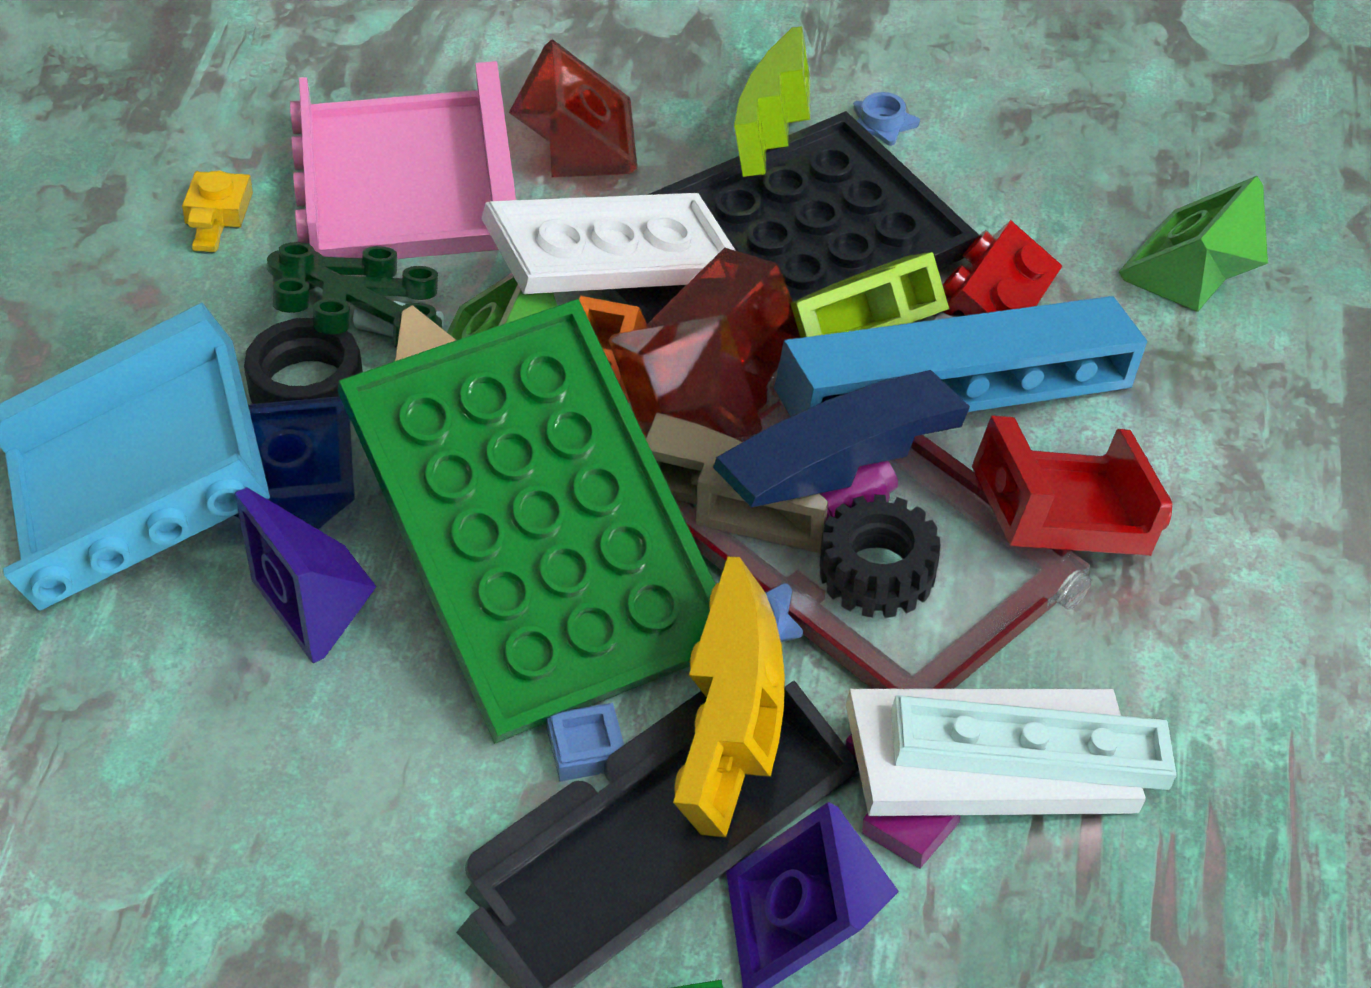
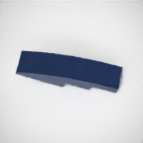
[713,370,970,508]

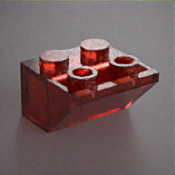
[646,247,801,432]

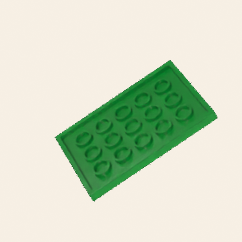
[337,299,716,744]

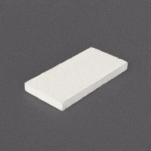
[481,193,745,294]
[845,689,1146,816]

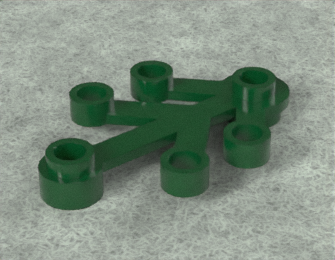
[267,242,442,348]

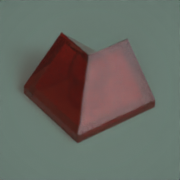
[509,39,638,177]
[608,315,763,438]

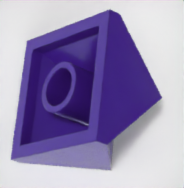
[235,487,377,663]
[726,802,899,988]

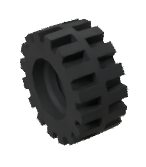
[819,494,941,618]

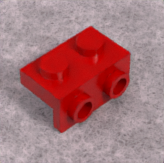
[933,220,1062,316]

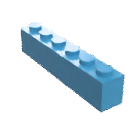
[774,296,1147,417]

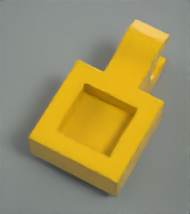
[182,171,253,252]

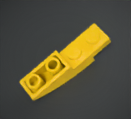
[673,557,785,837]

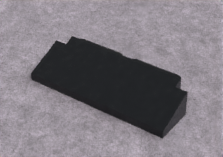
[456,680,859,988]

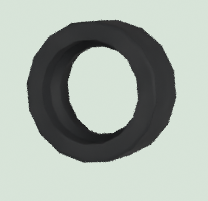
[244,318,363,430]

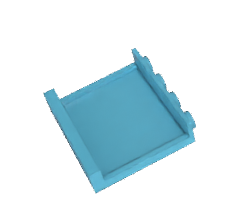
[0,302,270,611]

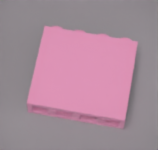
[290,61,516,259]

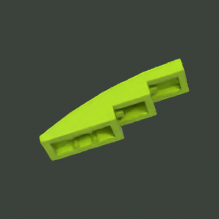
[734,26,811,177]

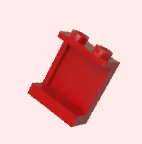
[972,415,1172,556]

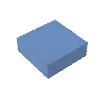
[546,703,624,782]

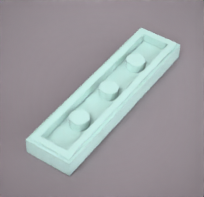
[891,695,1177,790]

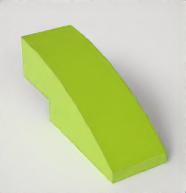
[790,252,949,338]

